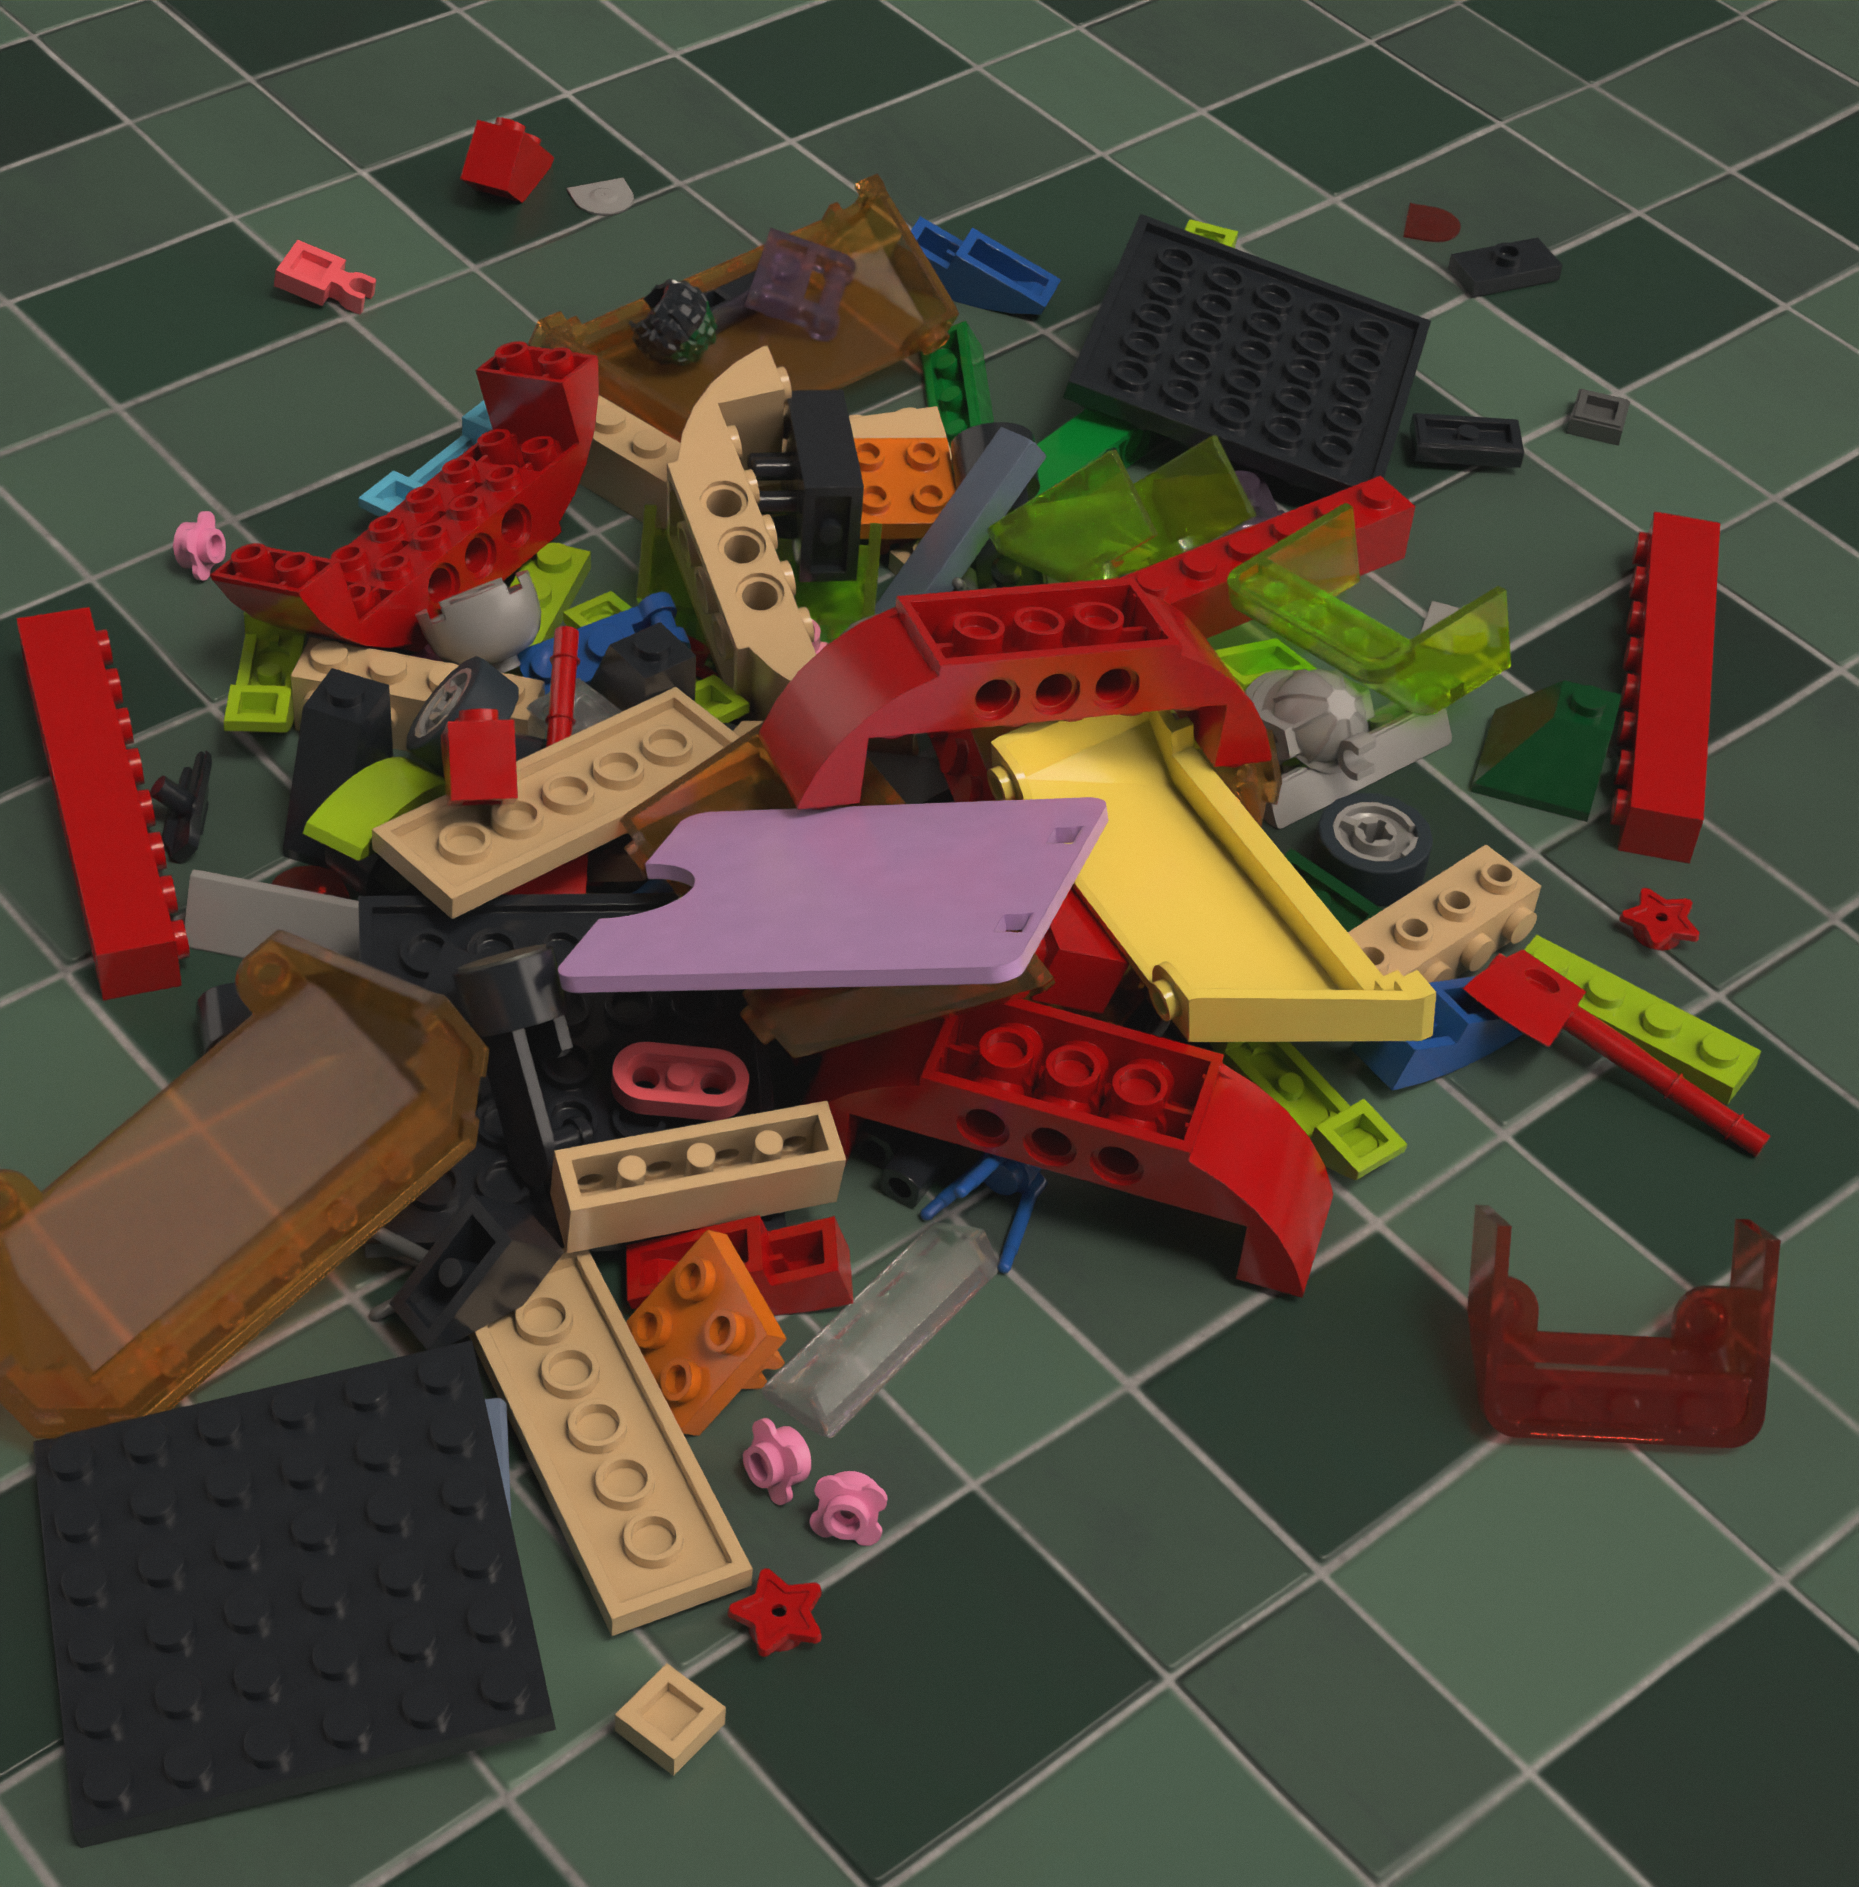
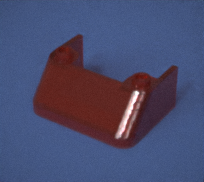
[1467,1205,1781,1448]

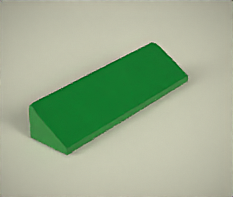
[919,321,994,470]

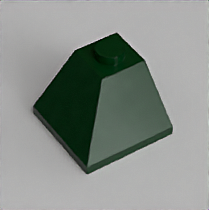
[1471,680,1622,822]

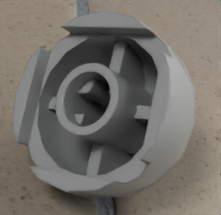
[415,570,541,673]

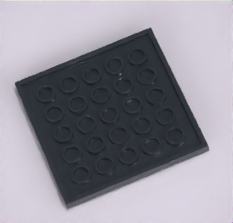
[1063,214,1431,496]
[358,893,786,1258]
[33,1340,556,1848]

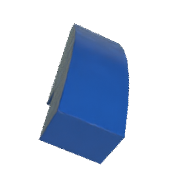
[888,216,1061,314]
[1351,976,1523,1090]

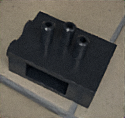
[747,390,864,582]

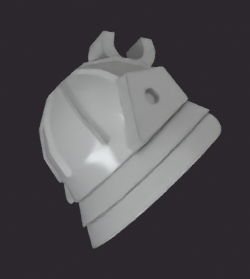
[1245,669,1376,781]

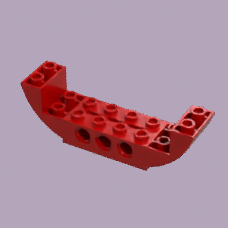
[210,341,599,652]
[759,577,1272,810]
[799,984,1334,1298]

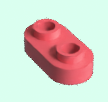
[611,1042,749,1121]

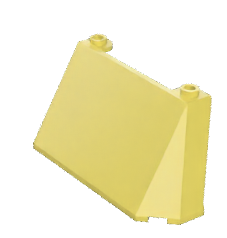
[987,710,1436,1042]

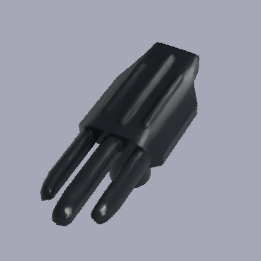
[150,750,212,863]

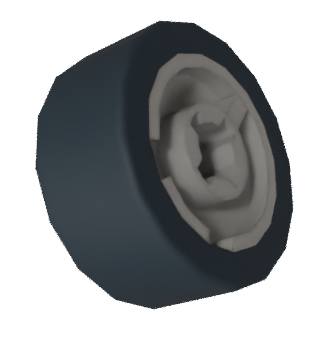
[406,656,519,776]
[1311,793,1433,906]

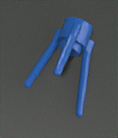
[920,1152,1048,1274]

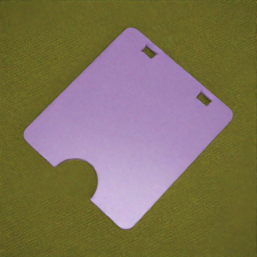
[558,797,1108,993]

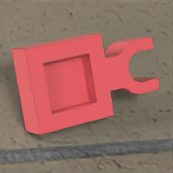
[274,240,376,315]

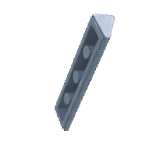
[869,427,1047,616]

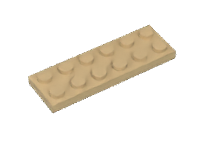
[372,687,757,919]
[469,1248,753,1636]

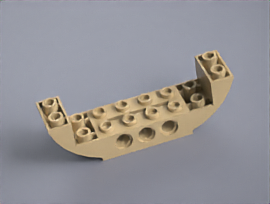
[667,345,919,756]

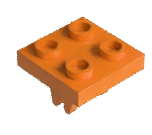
[854,438,955,555]
[626,1230,787,1436]

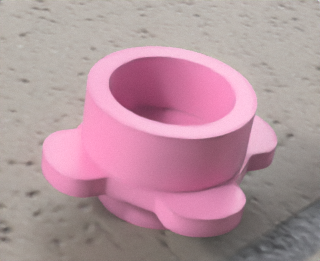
[173,511,226,581]
[743,1418,811,1505]
[809,1471,888,1546]

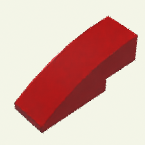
[626,1215,854,1315]

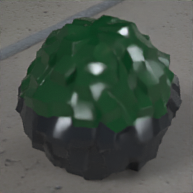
[628,278,717,366]

